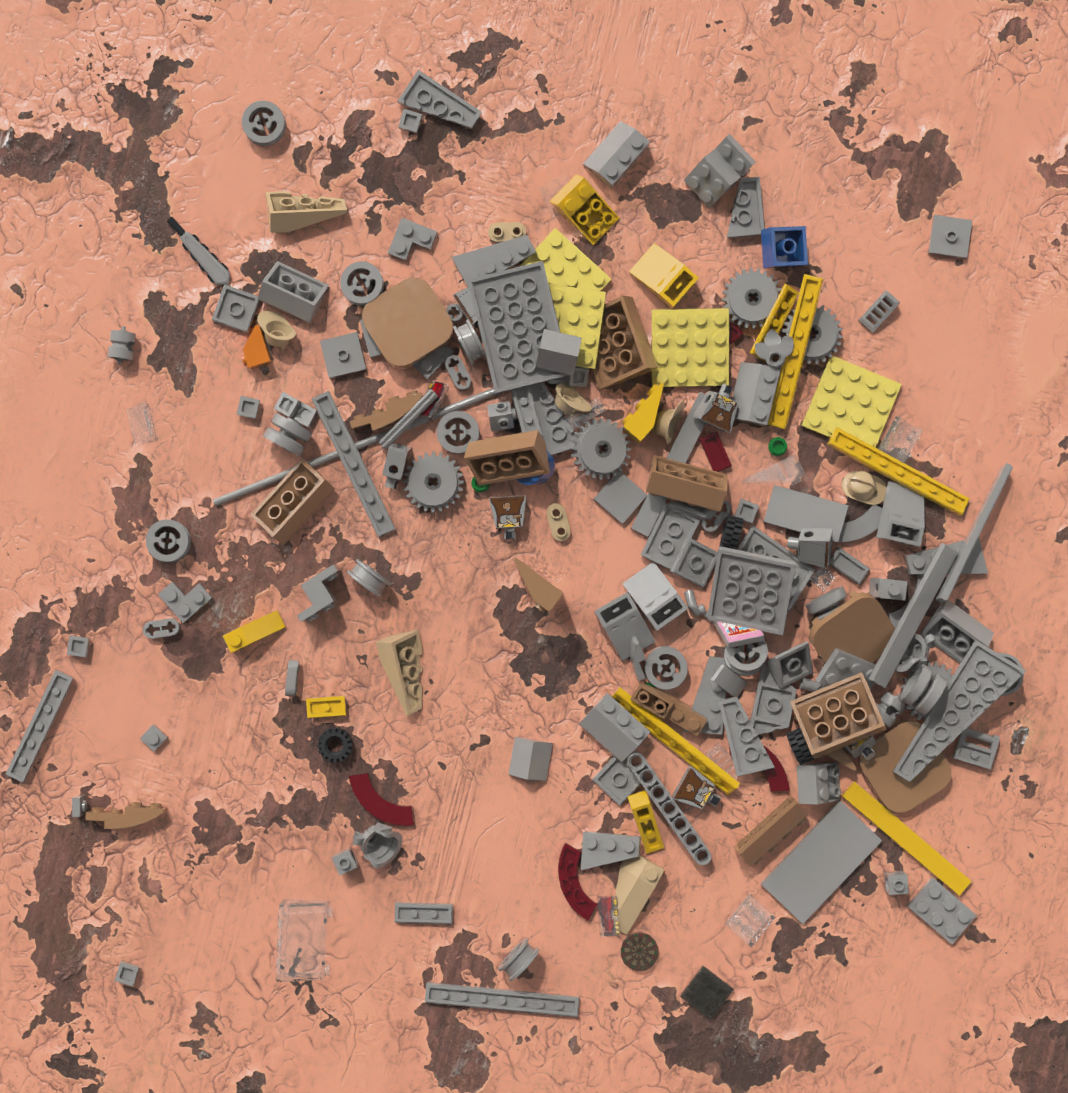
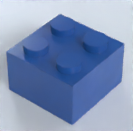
[761,226,808,269]

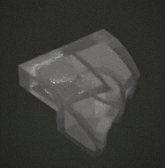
[565,398,606,430]

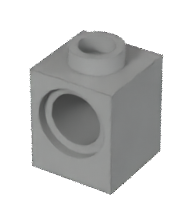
[332,847,359,875]
[884,871,909,895]

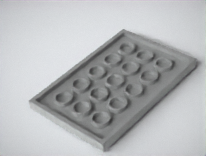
[468,261,568,393]

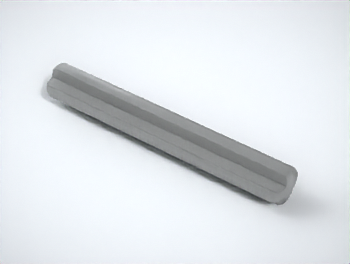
[379,390,438,449]

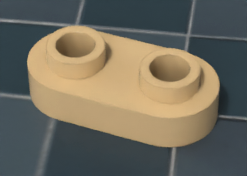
[488,222,526,243]
[547,503,571,541]

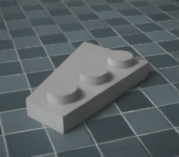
[726,177,765,238]
[581,831,641,870]

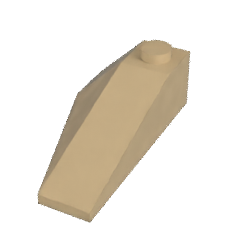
[265,191,347,233]
[376,630,423,715]
[612,855,664,935]

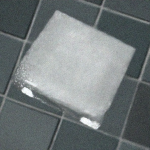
[809,567,836,592]

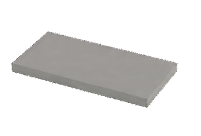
[761,800,882,924]

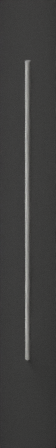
[213,388,507,506]

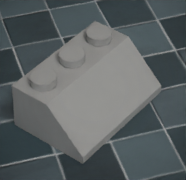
[583,121,650,189]
[258,261,329,323]
[732,362,781,427]
[920,600,994,663]
[579,693,650,762]

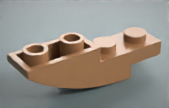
[350,390,423,432]
[630,683,707,736]
[85,802,167,829]

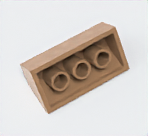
[464,430,550,485]
[646,455,727,512]
[251,459,335,545]
[733,796,808,866]

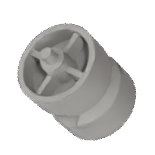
[107,326,136,365]
[876,691,906,728]

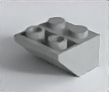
[797,762,841,805]

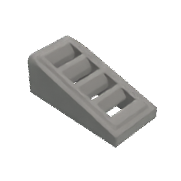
[858,290,900,333]

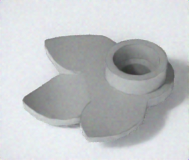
[755,329,794,368]

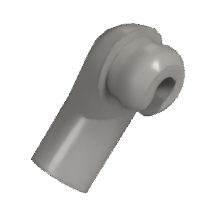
[684,590,706,616]

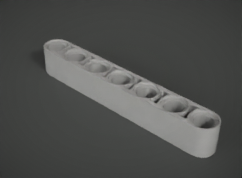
[627,751,711,865]

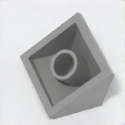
[535,329,582,375]
[766,641,813,689]
[509,736,553,781]

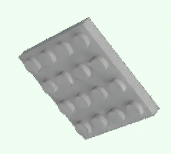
[707,546,796,635]

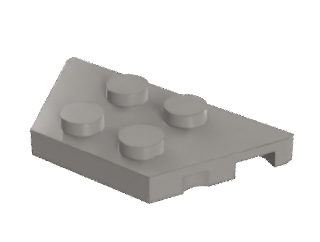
[750,665,797,735]

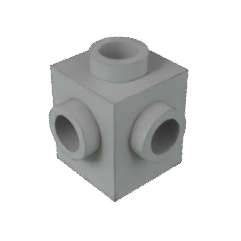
[487,401,517,432]

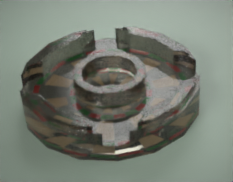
[620,932,659,971]

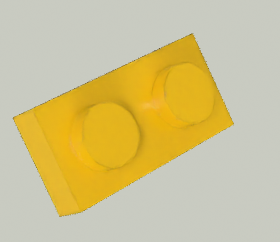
[306,696,346,718]

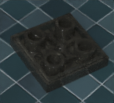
[680,965,734,1020]

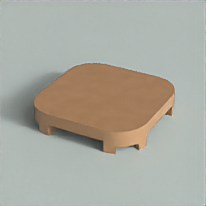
[362,278,453,370]
[807,591,895,664]
[858,720,952,813]

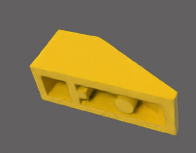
[223,610,286,653]
[627,790,664,854]

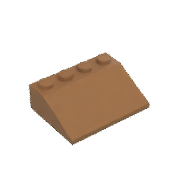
[593,296,658,389]
[514,558,564,613]
[790,672,887,759]

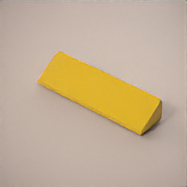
[750,284,799,361]

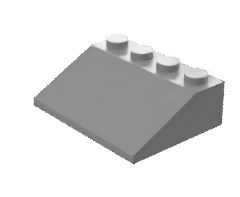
[736,525,815,613]

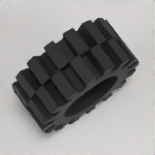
[719,515,743,550]
[317,727,353,763]
[787,728,814,765]

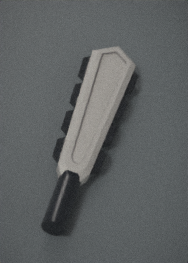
[167,217,230,285]

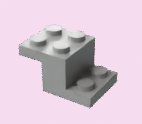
[684,134,756,208]
[297,564,341,623]

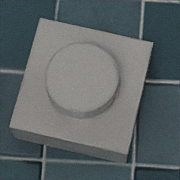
[398,109,422,134]
[237,396,260,419]
[734,498,759,523]
[67,635,90,657]
[140,724,168,751]
[72,795,87,817]
[114,961,140,986]

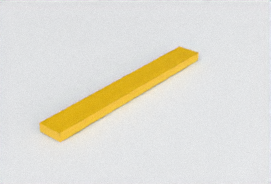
[767,274,824,429]
[827,427,970,516]
[611,687,740,795]
[841,781,972,896]

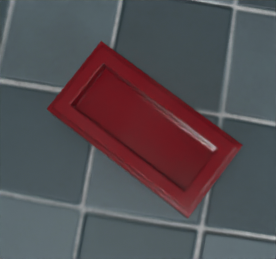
[699,431,732,472]

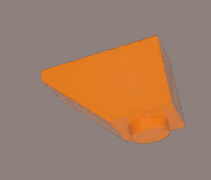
[241,324,273,370]

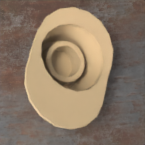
[257,311,296,350]
[555,383,592,416]
[652,401,685,444]
[842,471,887,505]

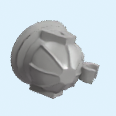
[895,634,937,672]
[353,823,402,869]

